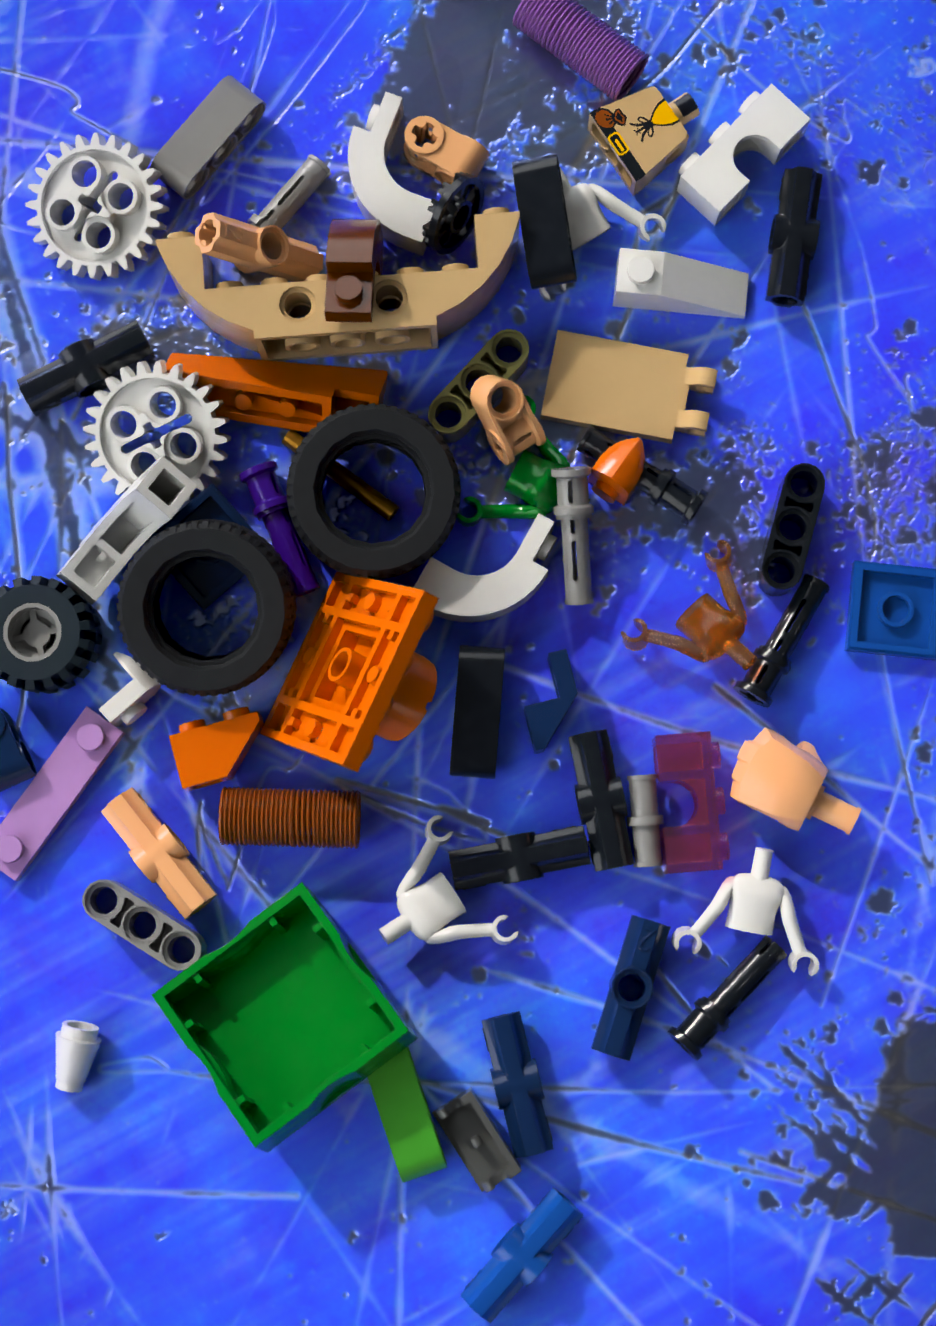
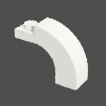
[348,92,433,256]
[56,455,198,605]
[414,513,557,622]

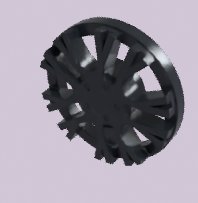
[422,172,484,255]

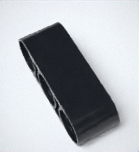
[512,154,577,289]
[756,463,825,596]
[450,645,505,779]

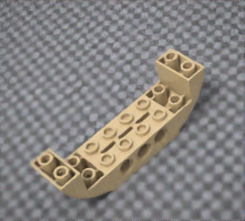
[156,207,520,361]

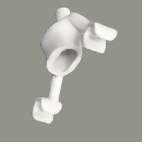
[539,167,666,300]
[378,815,519,945]
[672,847,819,976]

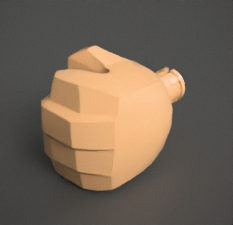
[730,727,862,835]

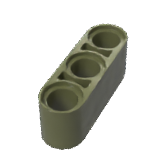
[428,329,529,443]

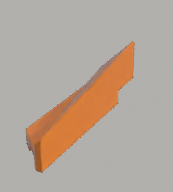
[166,353,388,433]

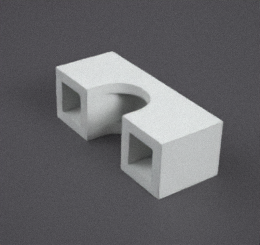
[677,83,810,226]

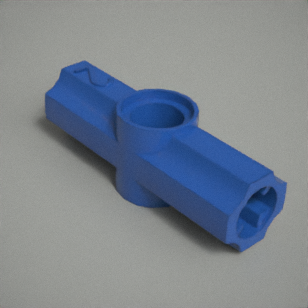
[461,1187,583,1323]

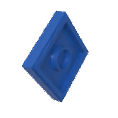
[844,560,936,661]

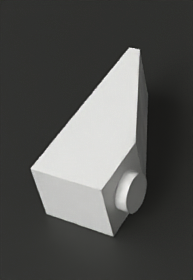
[613,248,749,319]

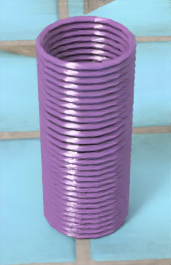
[513,0,649,101]

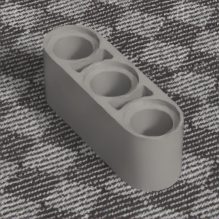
[150,75,266,200]
[82,880,207,971]

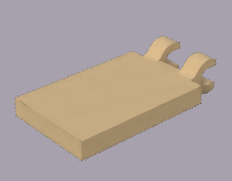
[540,330,718,444]

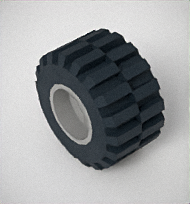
[0,576,102,694]

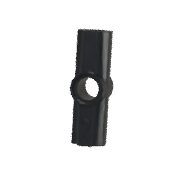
[765,166,822,307]
[17,320,155,416]
[568,729,634,872]
[448,826,591,890]

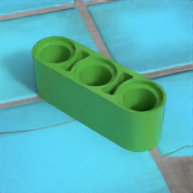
[367,1046,448,1183]

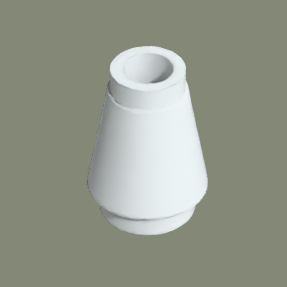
[55,1020,102,1093]

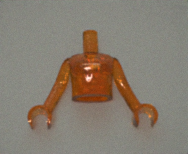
[621,540,757,670]

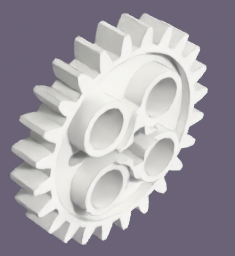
[25,132,169,280]
[83,360,231,501]

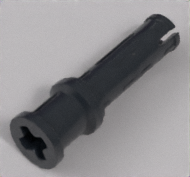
[577,426,708,526]
[733,574,829,708]
[667,936,787,1061]

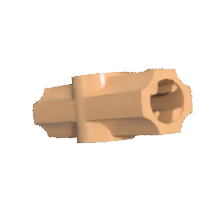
[195,212,323,282]
[101,787,218,919]

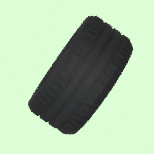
[286,403,461,579]
[117,519,297,696]

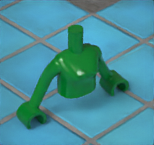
[457,395,591,527]

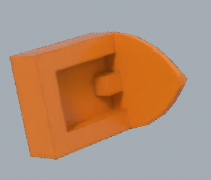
[588,438,645,505]

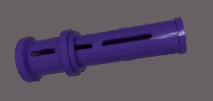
[238,461,320,598]

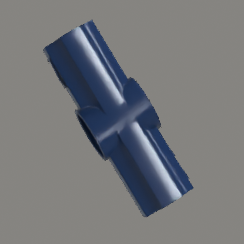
[591,915,670,1061]
[482,1011,553,1158]

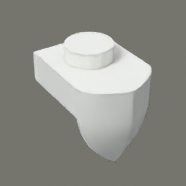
[98,652,162,727]

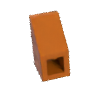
[169,707,264,792]

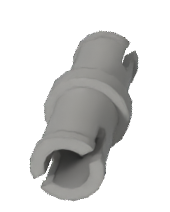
[627,774,664,867]

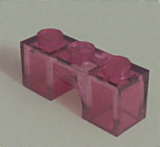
[652,731,730,875]

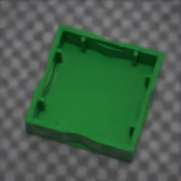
[152,882,418,1152]

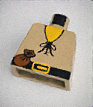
[587,86,700,196]

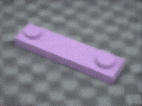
[0,706,125,881]

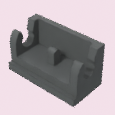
[432,1087,522,1193]

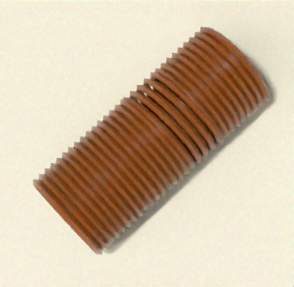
[219,787,361,849]

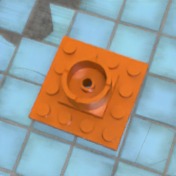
[260,571,439,772]

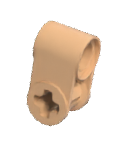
[403,116,490,184]
[470,375,546,466]

